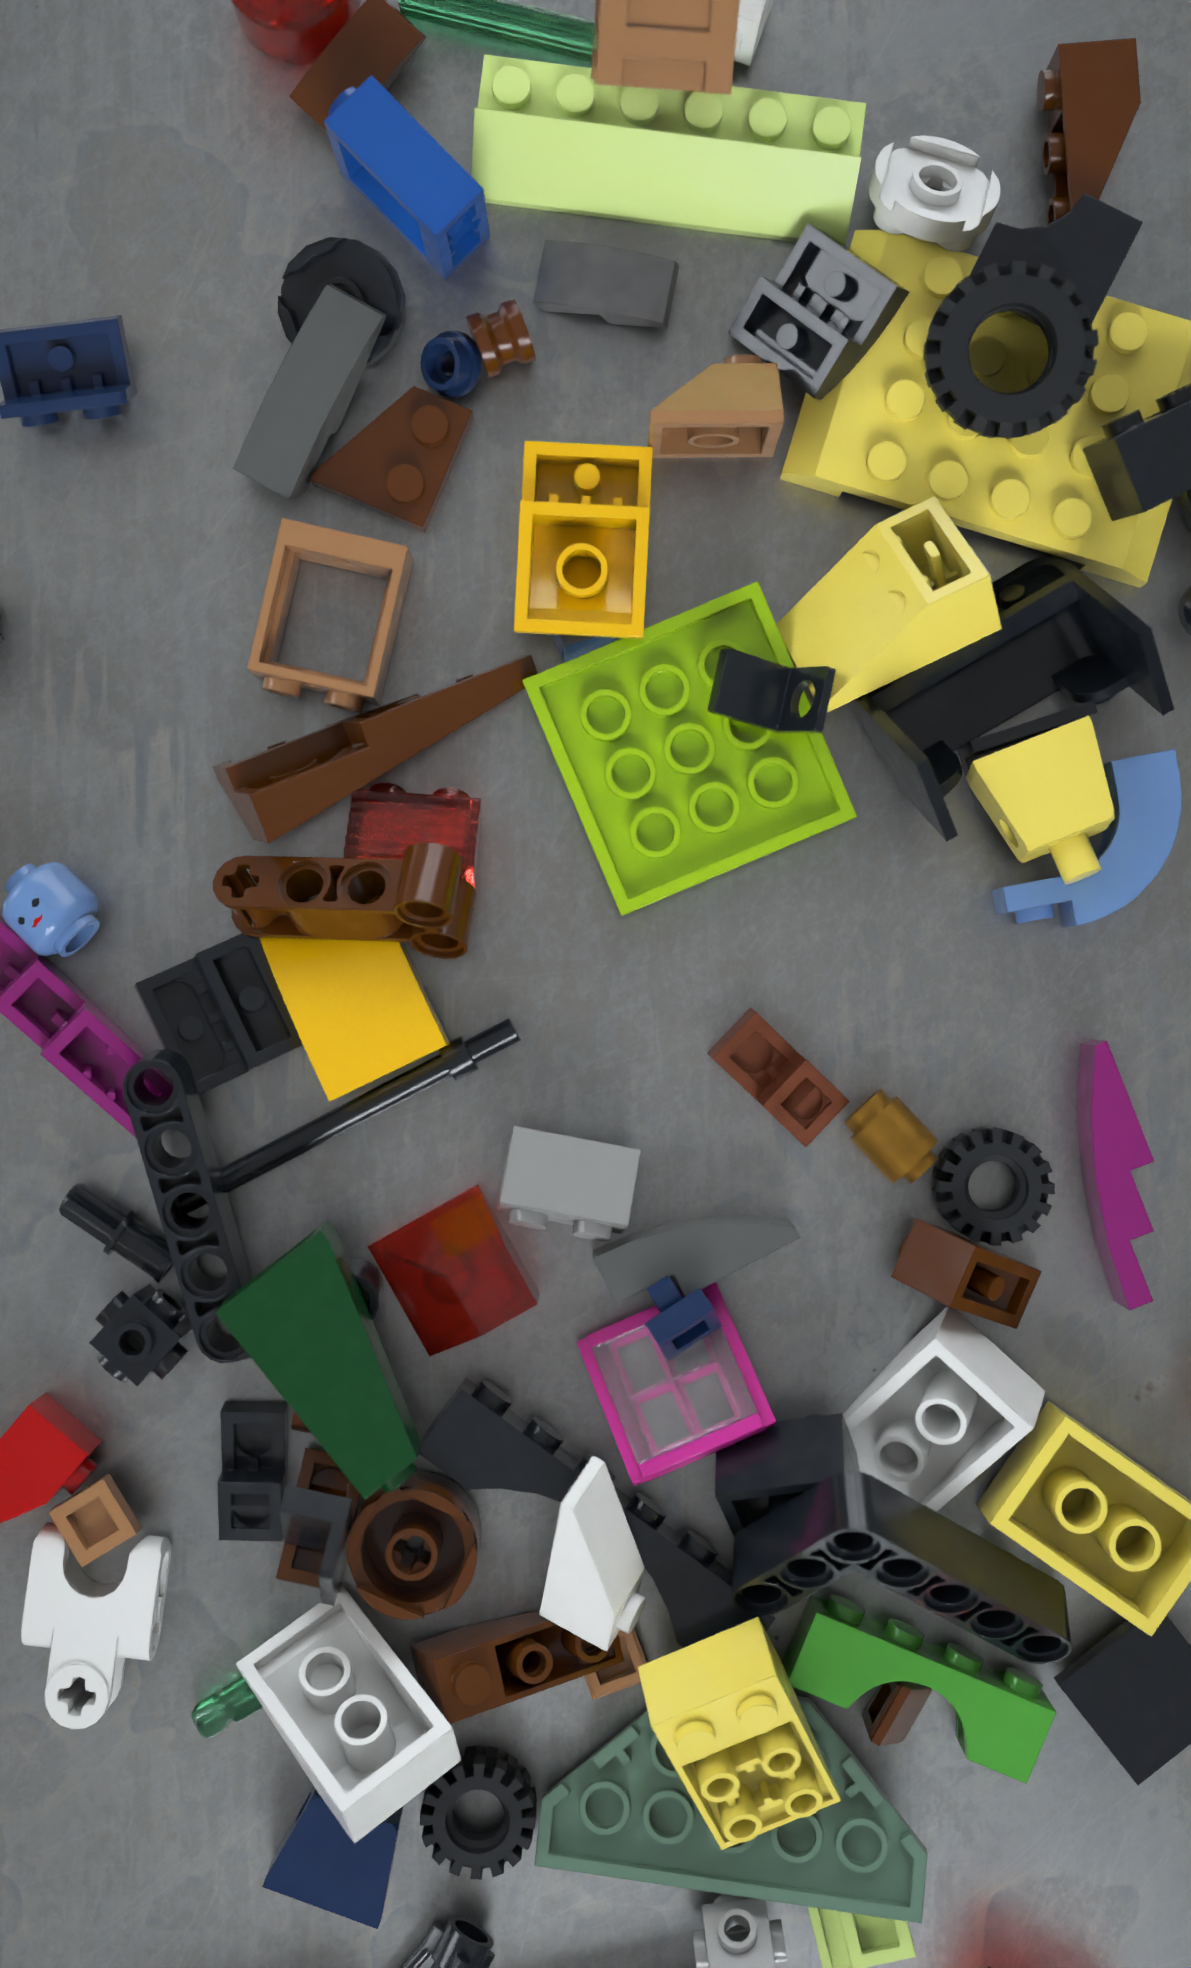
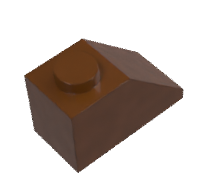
[891,1218,1042,1329]

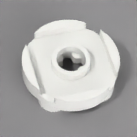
[869,135,1001,252]

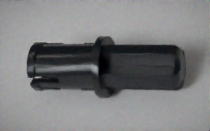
[59,1183,173,1283]

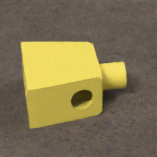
[966,716,1115,885]

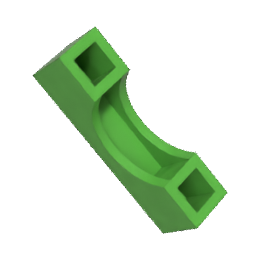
[782,1594,1056,1784]

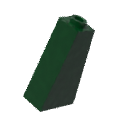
[215,1220,421,1499]

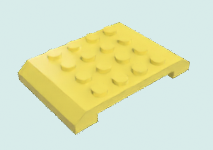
[780,230,1191,588]

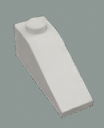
[539,1456,646,1652]

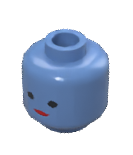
[2,862,100,957]

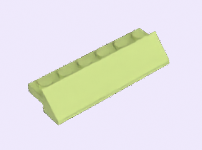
[471,54,867,246]

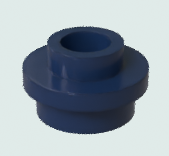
[420,331,481,397]

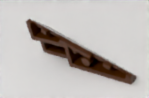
[213,655,538,844]

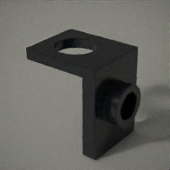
[708,648,836,733]

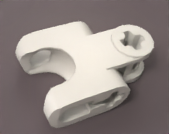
[21,1522,172,1729]

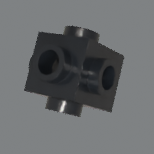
[89,1284,193,1386]

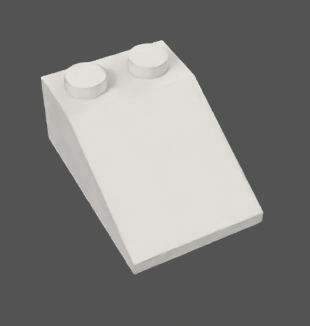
[843,1306,1046,1512]
[236,1586,461,1844]

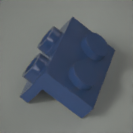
[0,315,137,427]

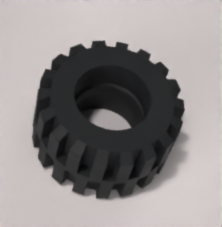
[923,260,1099,439]

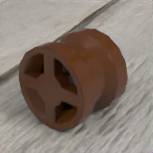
[466,298,536,378]

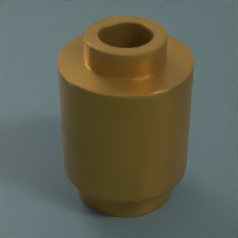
[844,1088,939,1184]

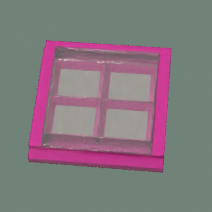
[576,1282,777,1486]

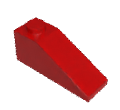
[0,1392,103,1524]

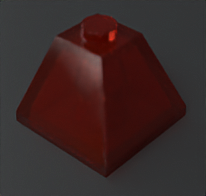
[368,1184,540,1357]

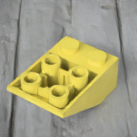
[776,496,1002,713]
[638,1617,841,1850]

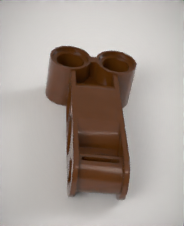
[213,842,476,959]

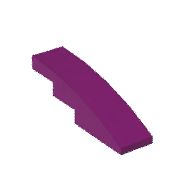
[0,915,173,1137]
[1076,1039,1154,1311]

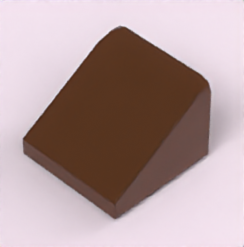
[862,1681,932,1746]

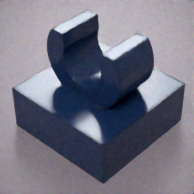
[645,1275,722,1361]

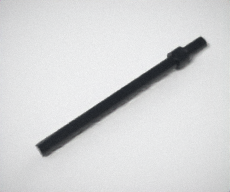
[179,1018,521,1214]

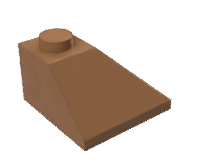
[647,354,784,458]

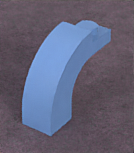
[991,749,1182,928]

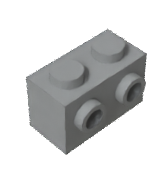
[496,1126,641,1241]

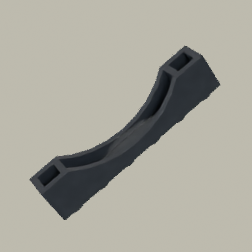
[419,1377,775,1648]

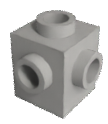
[692,1894,787,1968]

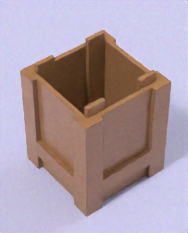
[590,0,740,94]

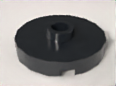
[278,237,406,366]

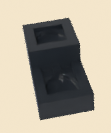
[217,1401,288,1541]

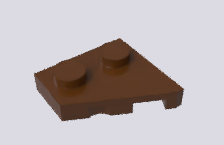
[311,386,474,533]

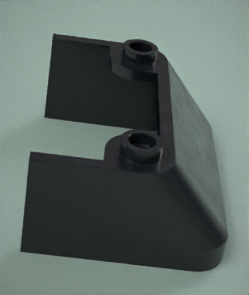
[851,556,1174,842]

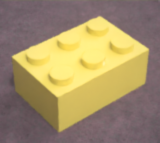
[976,1401,1191,1637]

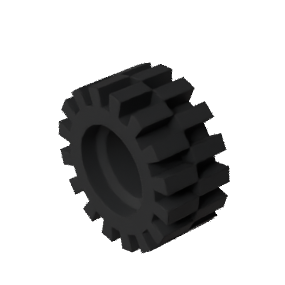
[931,1127,1055,1246]
[420,1745,537,1880]

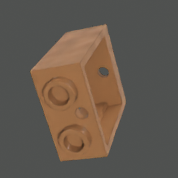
[247,518,414,712]

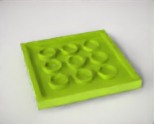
[522,581,857,917]

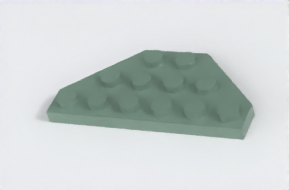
[534,1696,928,1924]

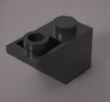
[1083,384,1191,521]

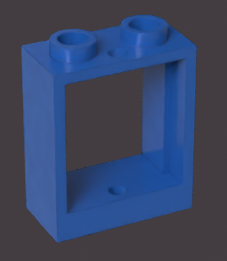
[324,75,490,281]

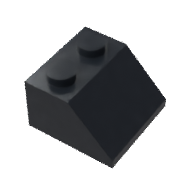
[715,1413,860,1537]

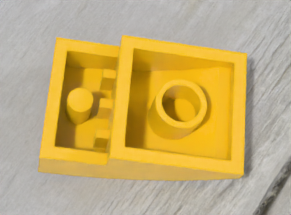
[514,441,653,639]
[259,896,450,1102]

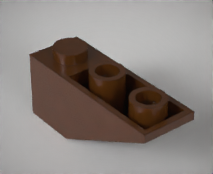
[1037,38,1141,225]
[410,1611,624,1724]

